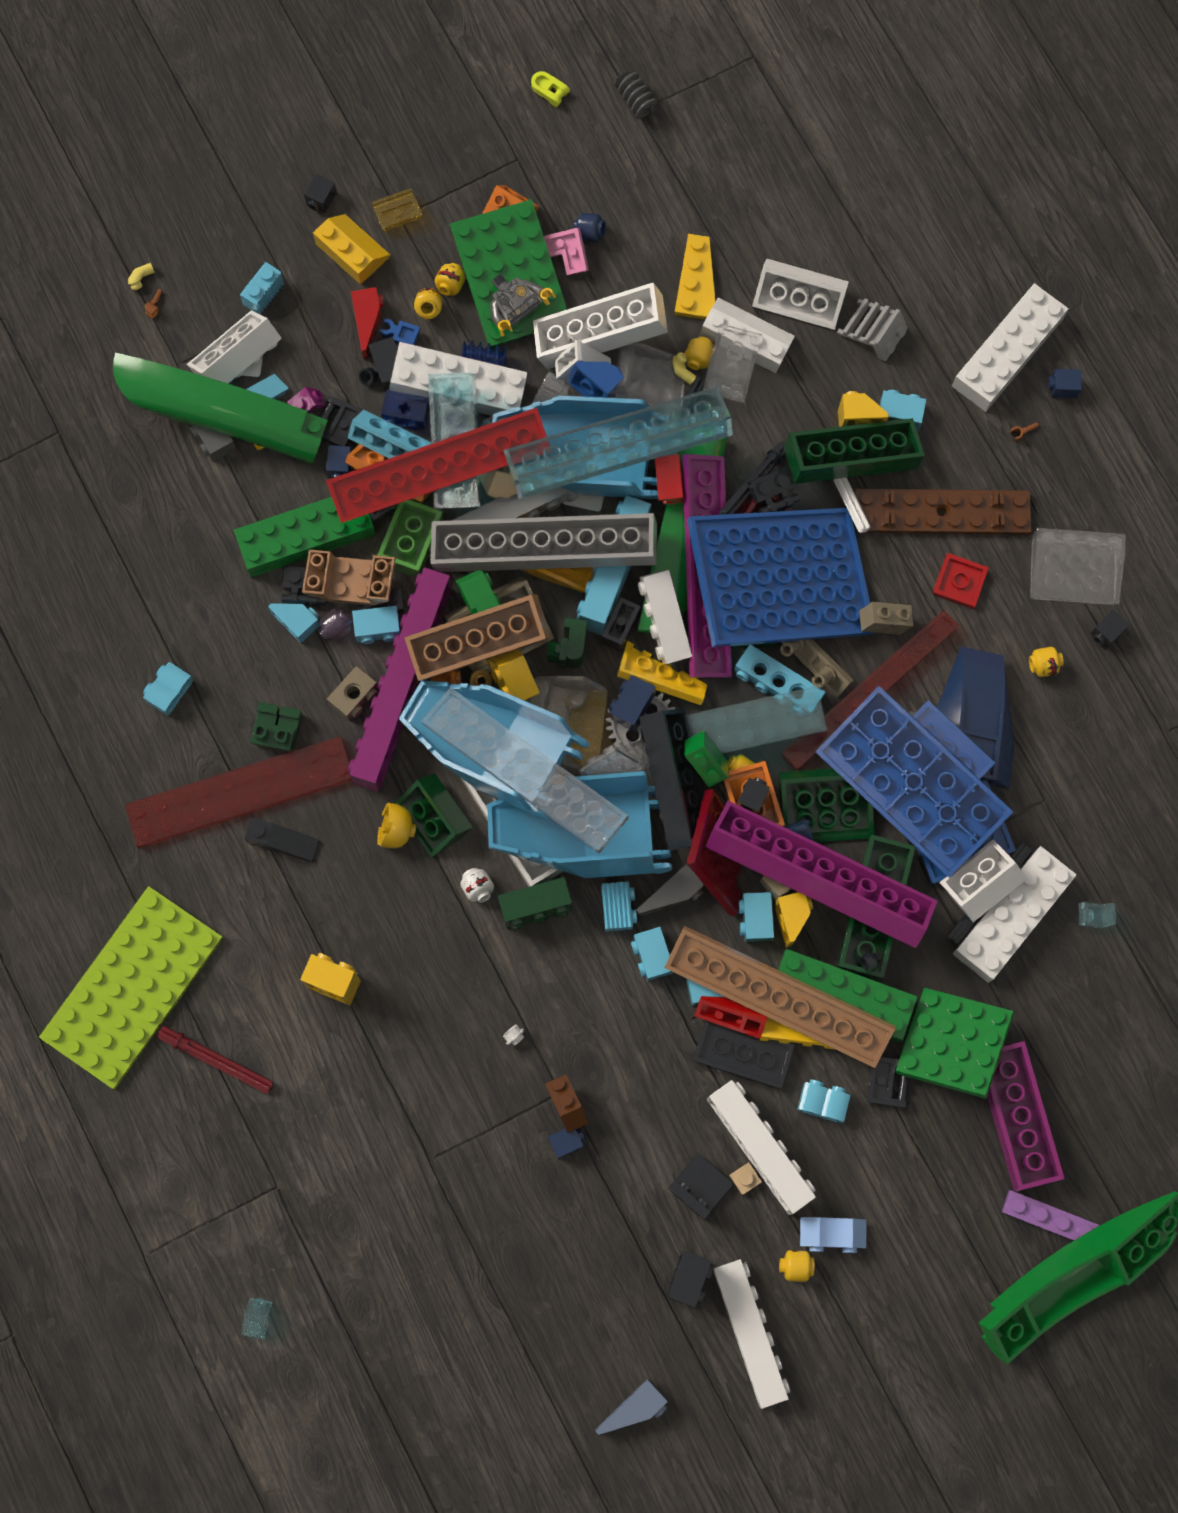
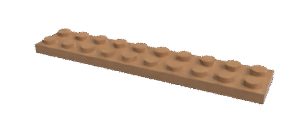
[664,926,896,1068]

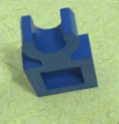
[380,319,421,345]

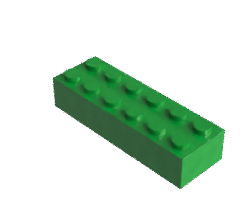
[234,497,376,577]
[778,949,917,1043]

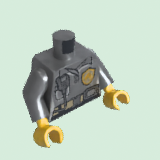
[490,274,556,336]

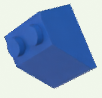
[566,362,625,398]

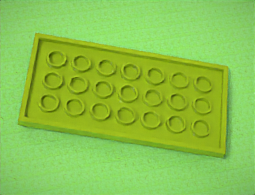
[39,886,223,1090]

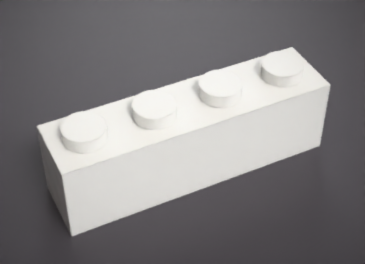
[638,570,692,664]

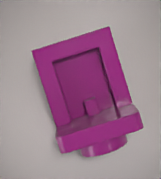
[288,387,327,414]

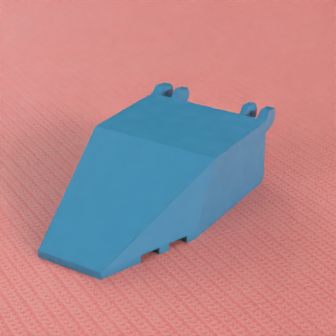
[492,396,671,500]
[399,680,590,819]
[487,771,672,878]

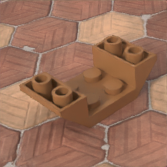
[302,550,396,606]

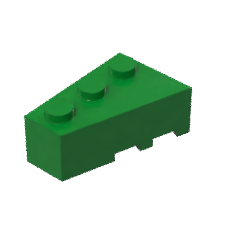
[455,569,502,615]

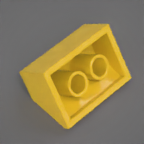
[313,214,391,285]

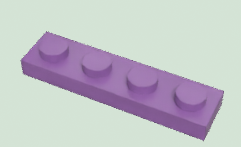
[1001,1190,1099,1241]

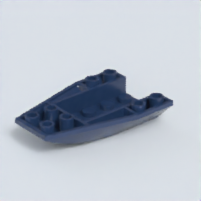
[937,647,1014,789]

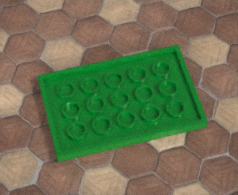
[450,199,567,348]

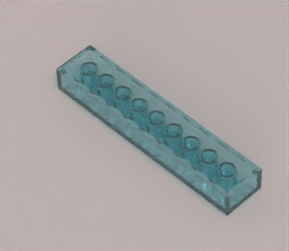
[504,387,733,499]

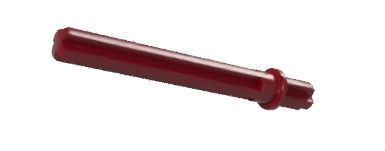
[158,1026,273,1094]

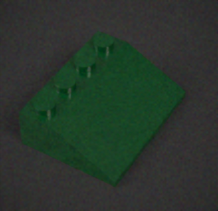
[778,768,874,842]

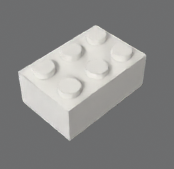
[940,840,1027,922]

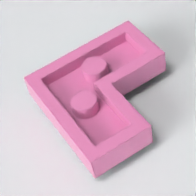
[544,228,589,275]

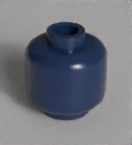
[573,213,606,242]

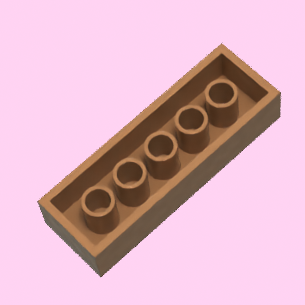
[404,594,551,681]

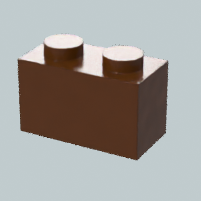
[545,1074,588,1133]

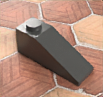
[636,864,705,917]

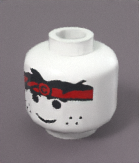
[461,868,494,903]

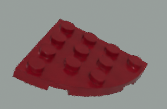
[687,789,741,916]

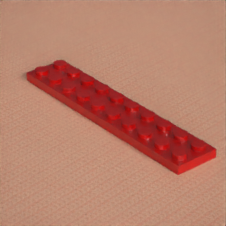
[326,408,551,523]

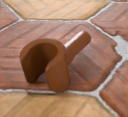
[145,289,163,319]
[1010,422,1039,442]

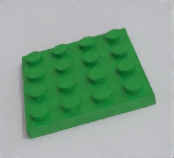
[896,988,1014,1099]

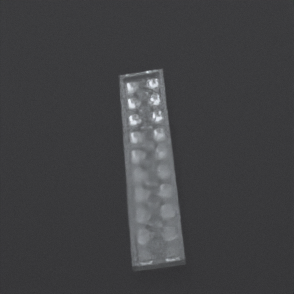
[421,687,629,854]

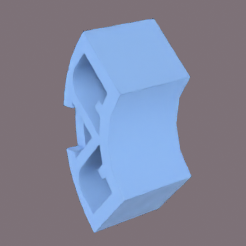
[800,1217,866,1253]

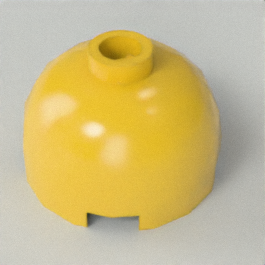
[377,803,416,849]

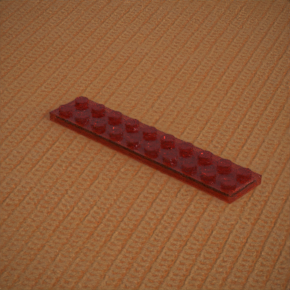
[125,736,352,848]

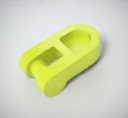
[531,72,570,107]

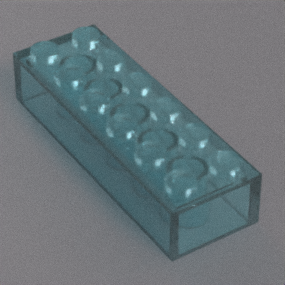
[428,372,481,509]
[686,686,827,754]

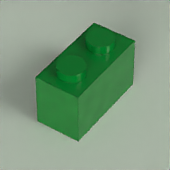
[685,731,729,787]

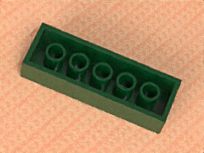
[784,418,925,484]
[836,835,915,981]

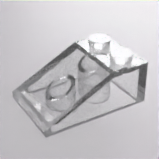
[702,324,763,403]

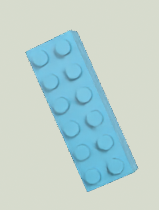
[577,495,651,635]

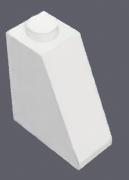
[555,340,611,381]

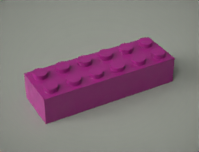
[987,1041,1065,1191]

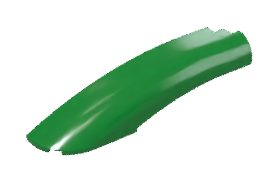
[113,353,328,464]
[638,424,728,633]
[979,1191,1178,1365]

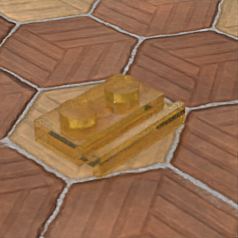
[371,188,423,232]

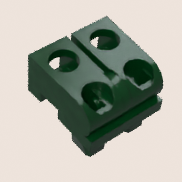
[547,618,587,669]
[250,702,303,752]

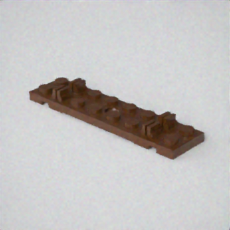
[854,489,1031,535]

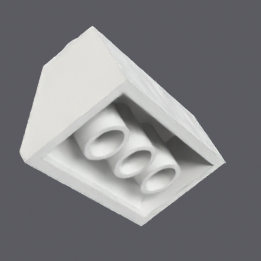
[752,259,849,330]
[699,298,795,373]
[187,310,282,383]

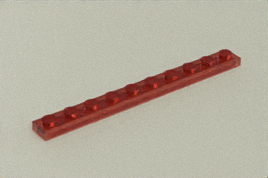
[781,610,959,771]

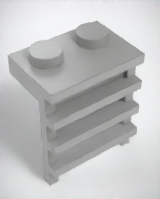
[837,299,908,361]

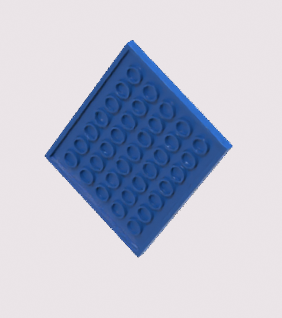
[687,508,874,647]

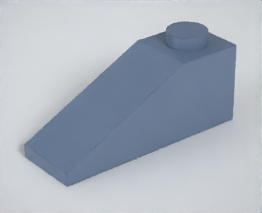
[595,1379,667,1435]

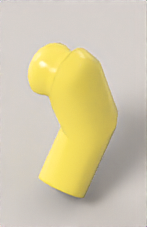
[128,263,155,290]
[672,352,696,385]

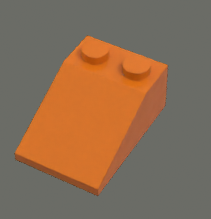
[723,761,785,827]

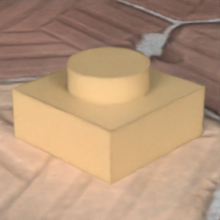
[729,1162,761,1195]

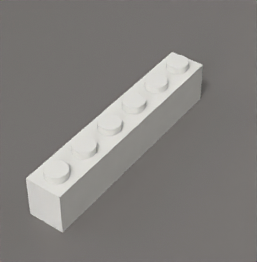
[713,1259,790,1409]

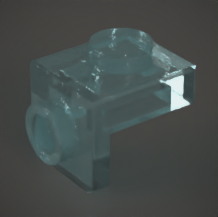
[1079,902,1116,928]
[241,1298,273,1339]

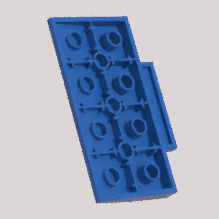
[816,685,1013,878]

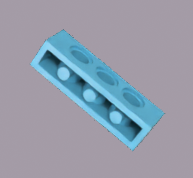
[348,410,433,458]
[734,644,826,718]

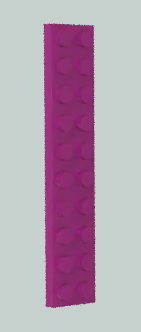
[682,454,732,678]

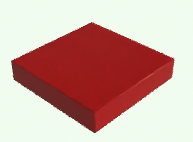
[932,553,989,609]

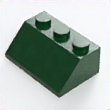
[394,773,473,859]

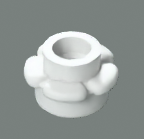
[503,1024,524,1046]

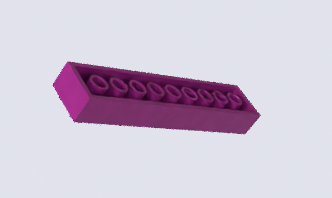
[348,567,452,793]
[705,801,937,948]

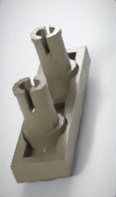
[780,640,854,697]

